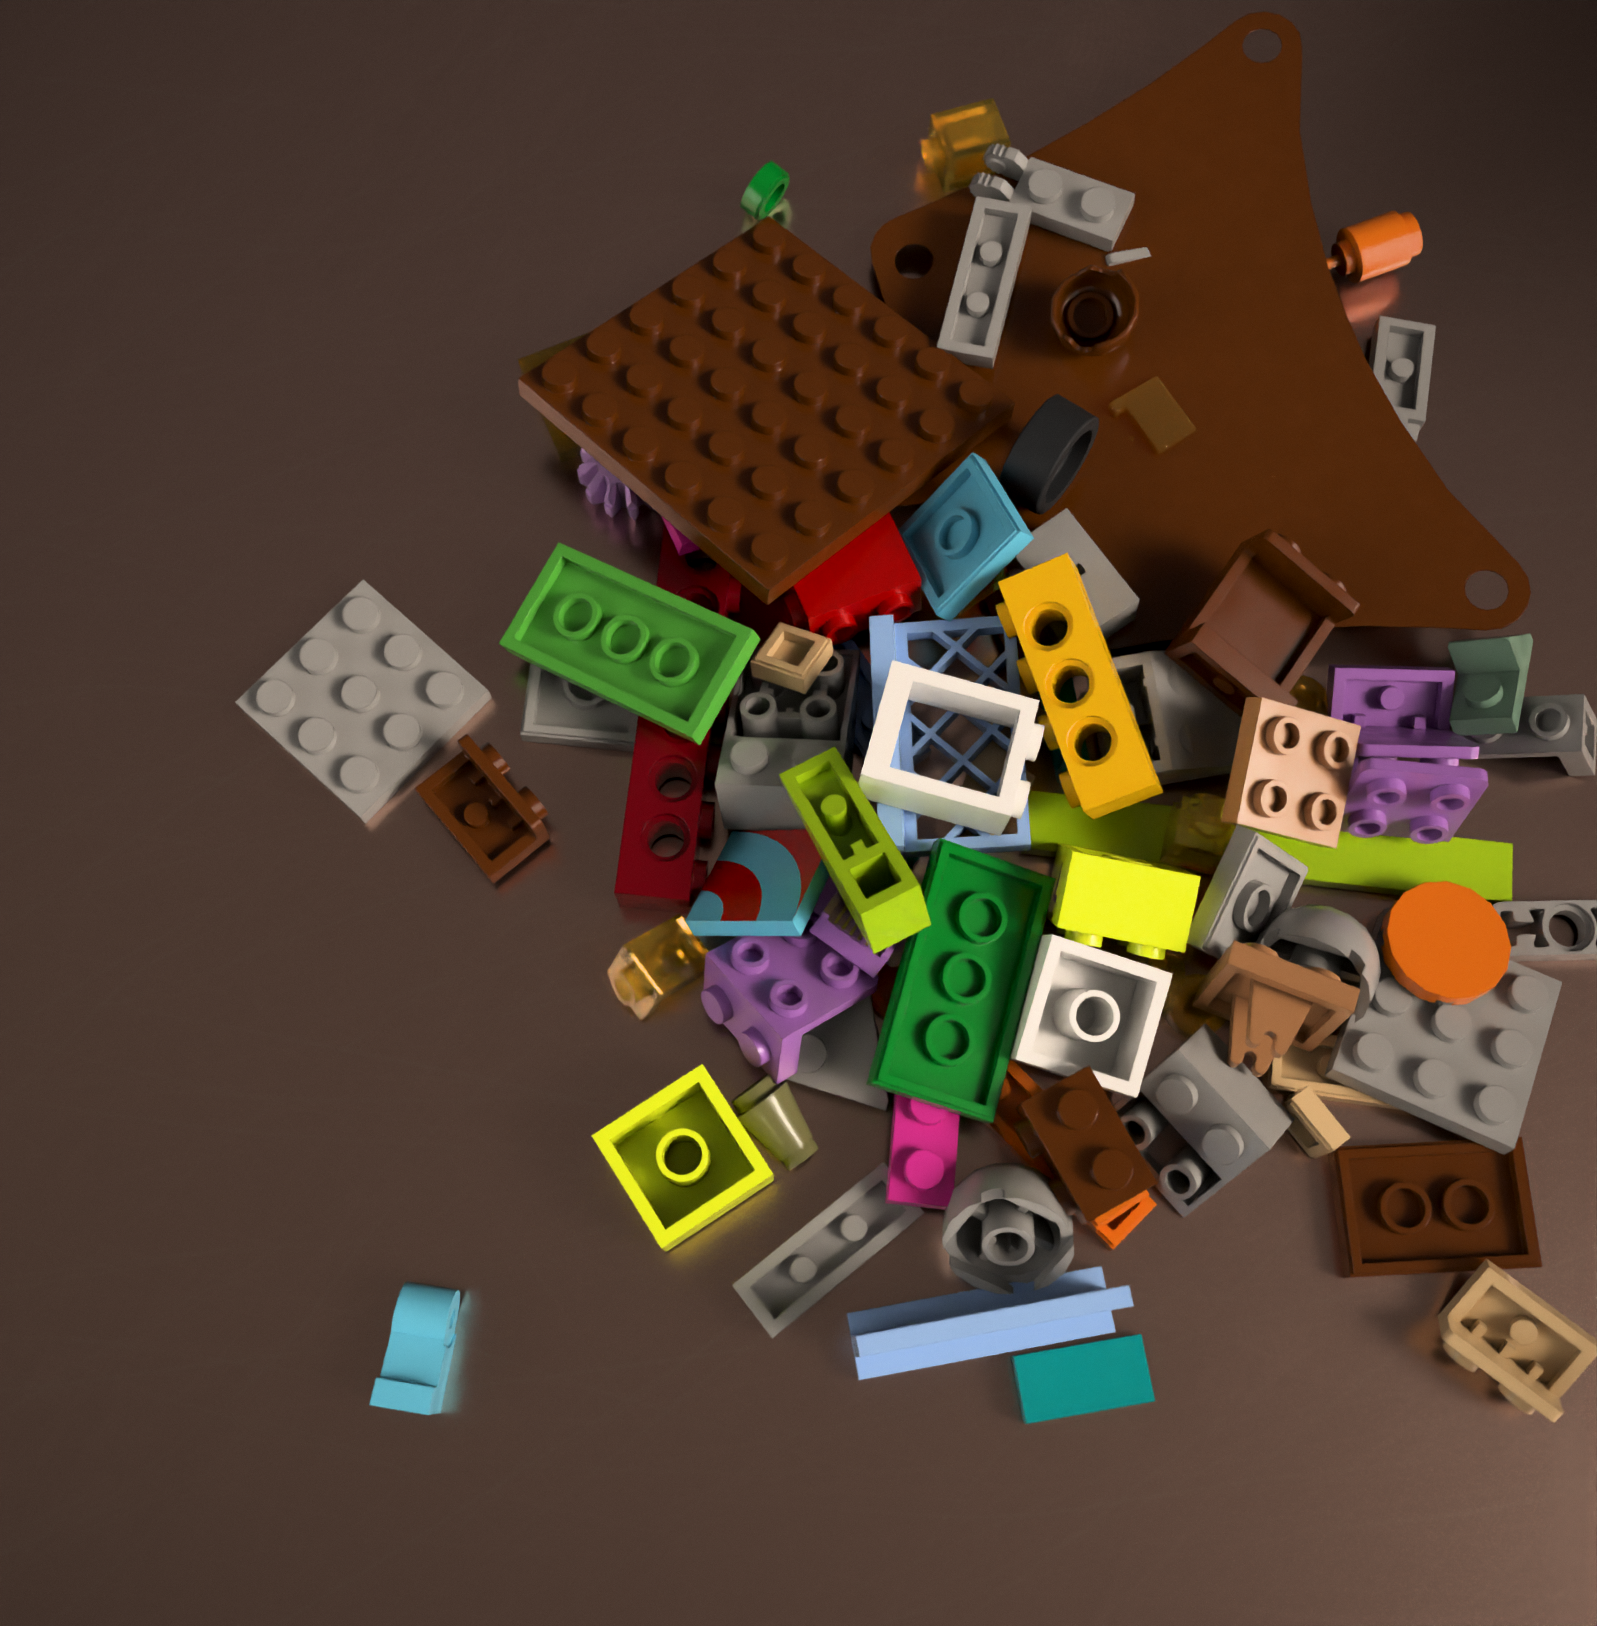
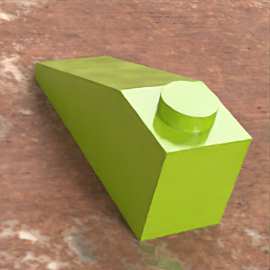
[779,746,931,954]

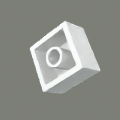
[1010,934,1173,1098]

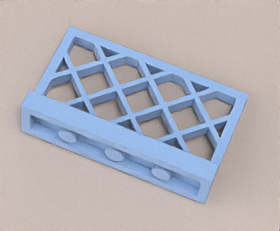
[869,614,1031,863]
[847,1266,1134,1380]

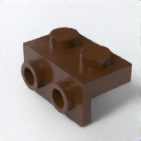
[414,733,550,884]
[1013,1065,1158,1224]

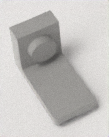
[1462,694,1597,776]

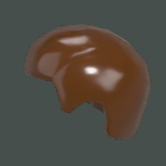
[1050,265,1140,356]

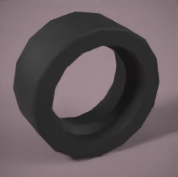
[999,394,1099,515]

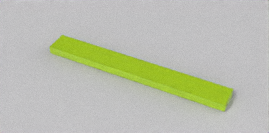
[1021,790,1513,905]

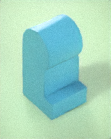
[369,1281,460,1415]

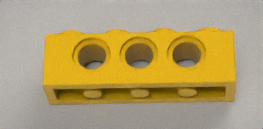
[995,553,1164,820]

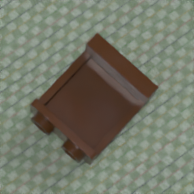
[1164,529,1360,718]

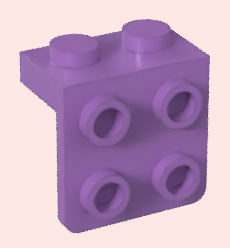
[1324,664,1479,766]
[1340,758,1489,844]
[701,911,878,1084]

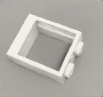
[858,660,1044,836]

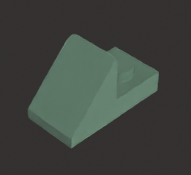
[1448,633,1533,736]

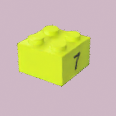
[1046,843,1201,960]
[591,1064,774,1252]

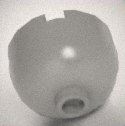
[1255,904,1381,1029]
[942,1163,1074,1294]

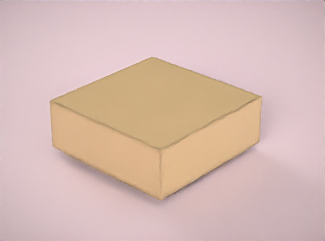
[750,622,833,694]
[1280,1085,1351,1159]

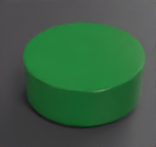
[740,161,790,220]

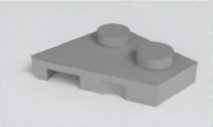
[786,995,891,1111]

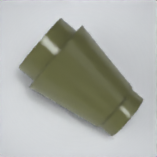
[731,1074,819,1170]

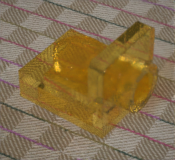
[607,913,709,1020]

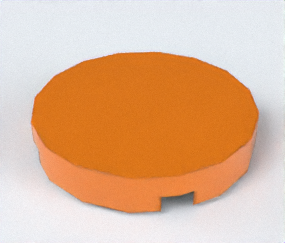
[1381,881,1511,1005]

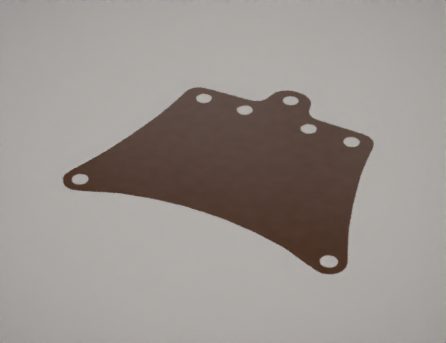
[870,11,1531,659]

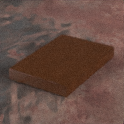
[1328,1137,1542,1278]

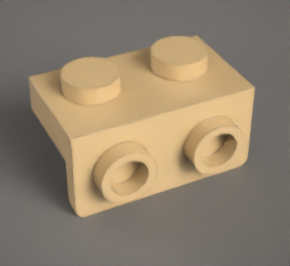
[1438,1258,1597,1423]

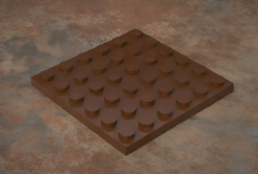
[518,216,1015,605]

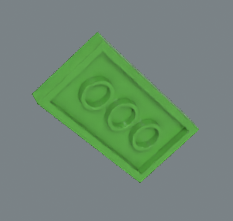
[499,542,761,745]

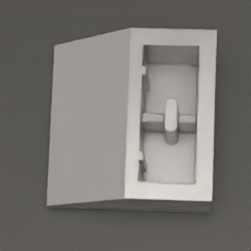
[1113,1023,1295,1218]

